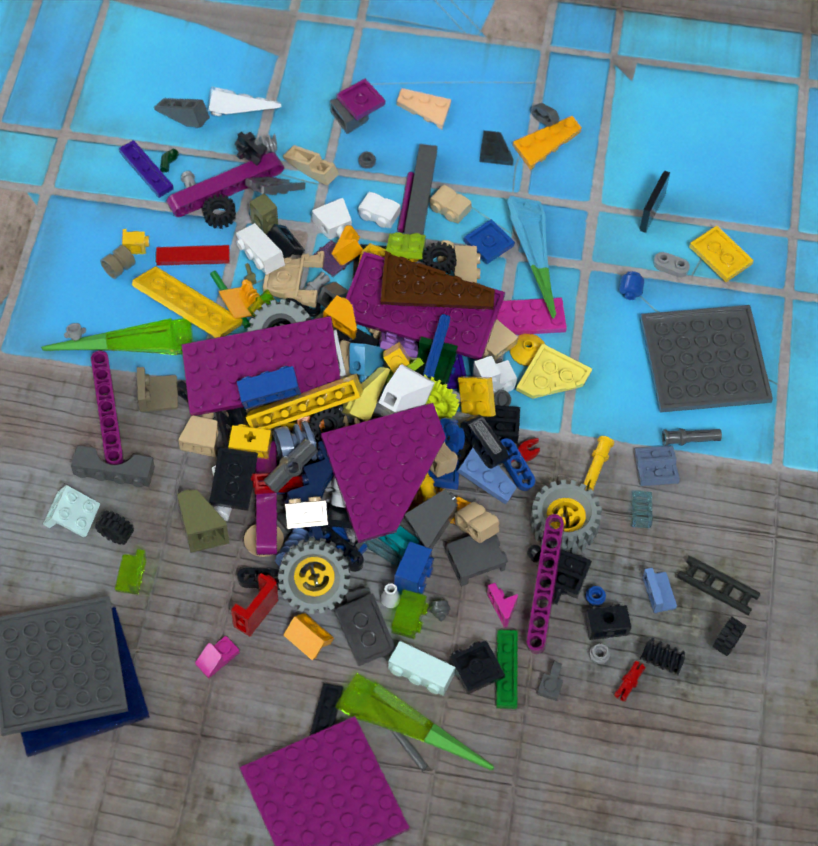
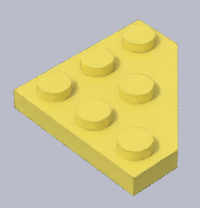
[516,343,592,399]

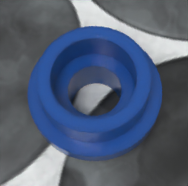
[586,586,606,606]

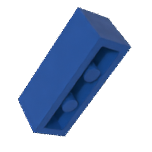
[237,366,301,409]

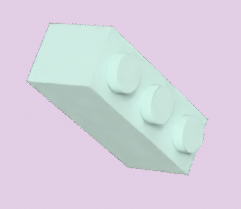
[388,641,455,695]

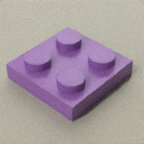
[379,331,418,358]

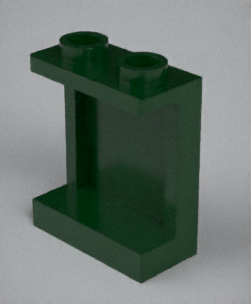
[415,336,458,385]

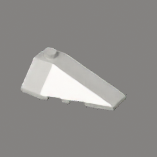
[208,86,281,116]

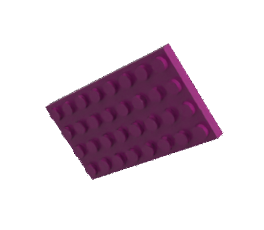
[346,252,505,360]
[182,316,341,416]

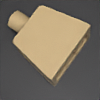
[476,319,518,361]
[178,413,219,457]

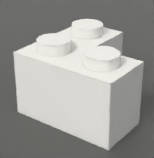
[473,356,517,394]

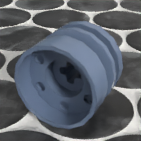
[274,421,317,468]

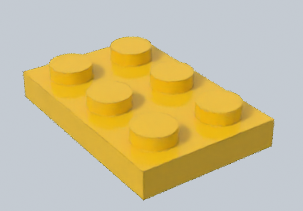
[689,225,754,282]

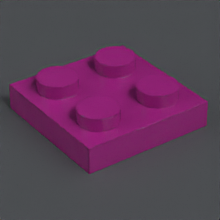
[337,79,386,120]

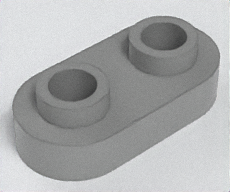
[653,252,690,277]

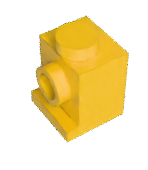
[122,229,150,254]

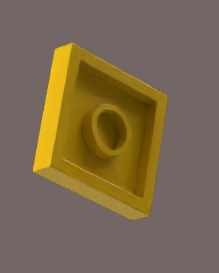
[458,376,496,417]

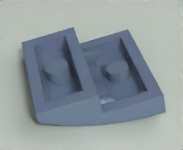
[635,446,680,486]

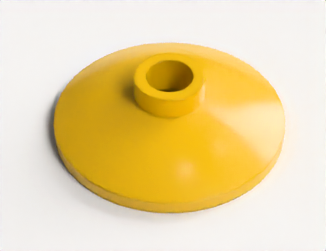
[509,334,546,366]

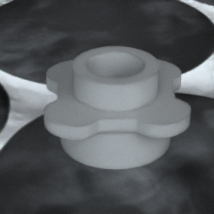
[64,323,86,341]

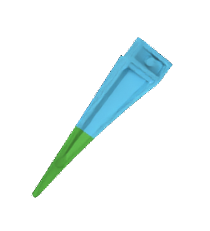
[507,196,556,319]

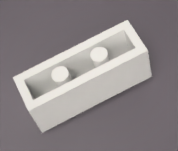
[236,223,285,275]

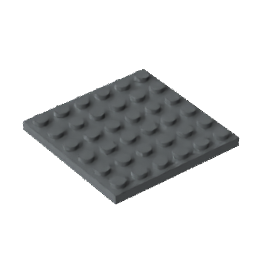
[640,305,773,413]
[0,596,128,736]

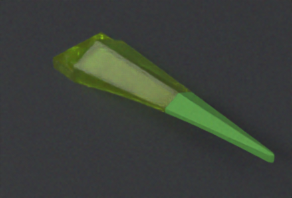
[41,318,193,355]
[335,673,494,770]

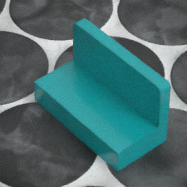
[378,526,419,557]

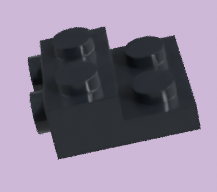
[449,640,505,694]

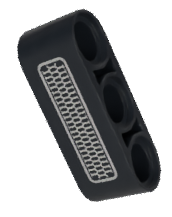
[461,414,509,469]

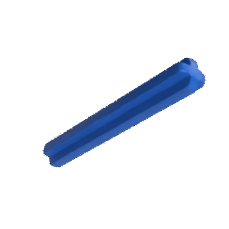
[423,314,450,379]

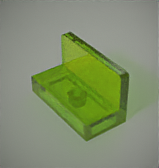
[115,549,147,595]

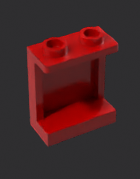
[231,573,278,637]

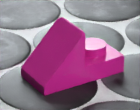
[487,583,518,628]
[195,636,240,679]

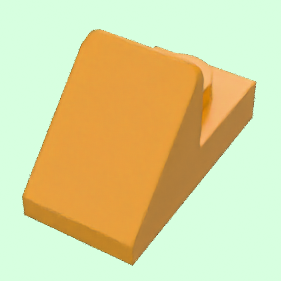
[331,225,363,265]

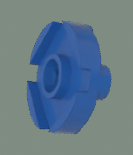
[440,418,465,455]

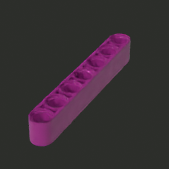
[167,152,284,217]
[91,351,124,465]
[256,440,277,555]
[527,514,564,654]

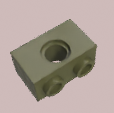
[250,194,278,234]

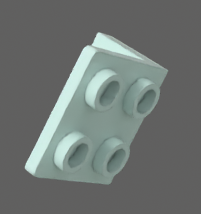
[43,485,100,537]

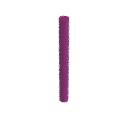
[397,172,415,233]

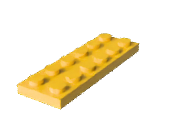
[132,266,243,338]

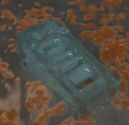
[631,491,653,528]

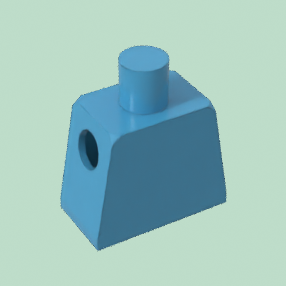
[349,343,385,384]

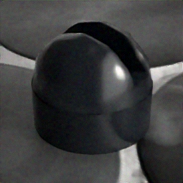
[528,545,542,562]

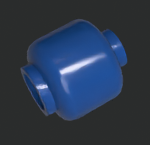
[619,271,645,300]

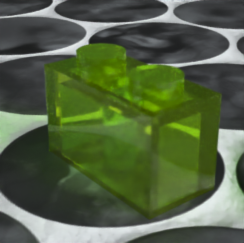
[392,589,429,640]

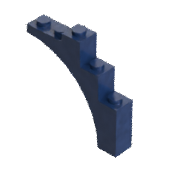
[285,441,334,541]

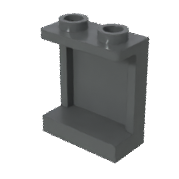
[446,535,508,586]

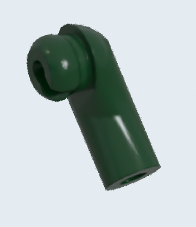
[160,149,179,173]

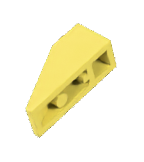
[342,367,390,422]

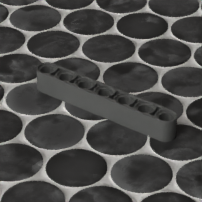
[404,144,438,235]

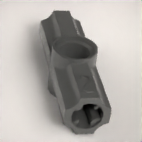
[263,438,318,493]

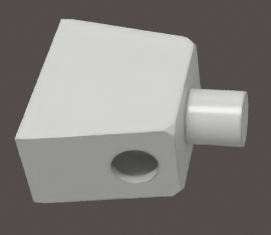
[312,198,352,239]

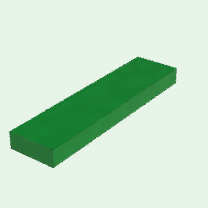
[496,630,518,709]

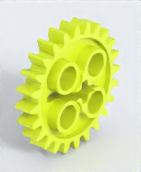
[424,374,459,420]

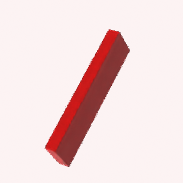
[156,245,230,266]

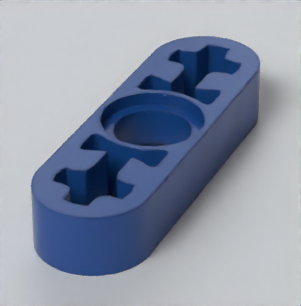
[501,438,535,491]

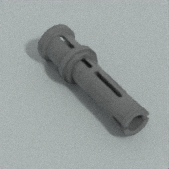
[662,428,722,446]

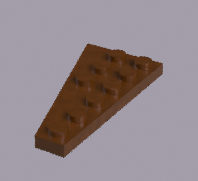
[380,251,495,310]

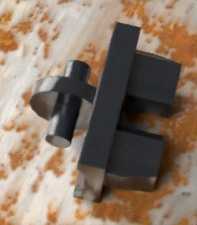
[234,131,268,166]

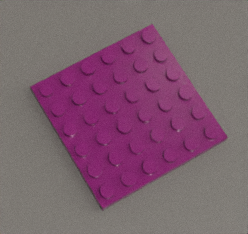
[239,716,410,846]

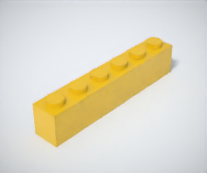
[246,374,363,429]

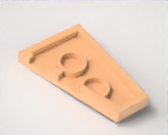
[397,88,451,130]

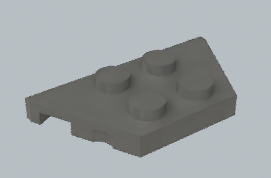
[245,176,306,195]

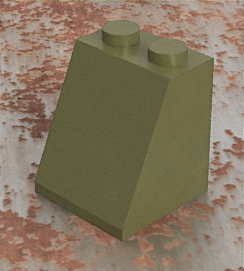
[177,489,229,553]

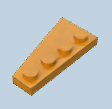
[513,116,582,170]

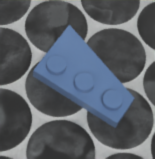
[457,448,517,505]

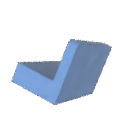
[643,568,677,613]

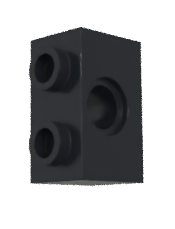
[585,604,631,640]

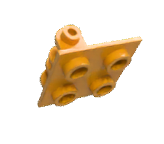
[219,279,265,319]

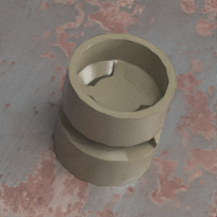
[100,245,136,279]

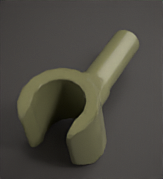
[244,263,257,285]

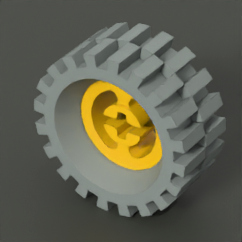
[530,480,602,554]
[278,538,350,614]

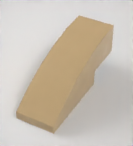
[283,145,339,186]

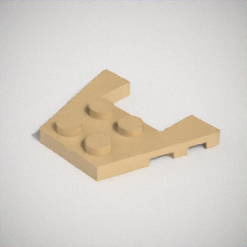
[263,251,325,308]

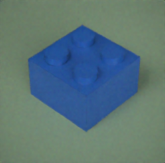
[395,541,434,601]

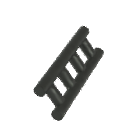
[677,555,761,616]

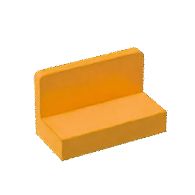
[284,613,334,660]

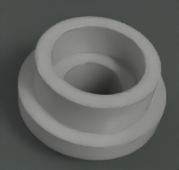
[590,644,610,664]

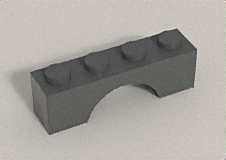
[71,445,155,487]

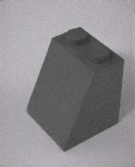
[405,489,458,549]

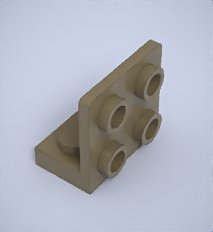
[137,367,178,412]

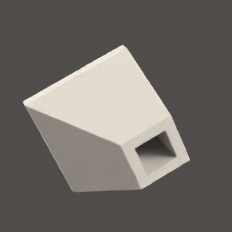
[379,364,435,413]

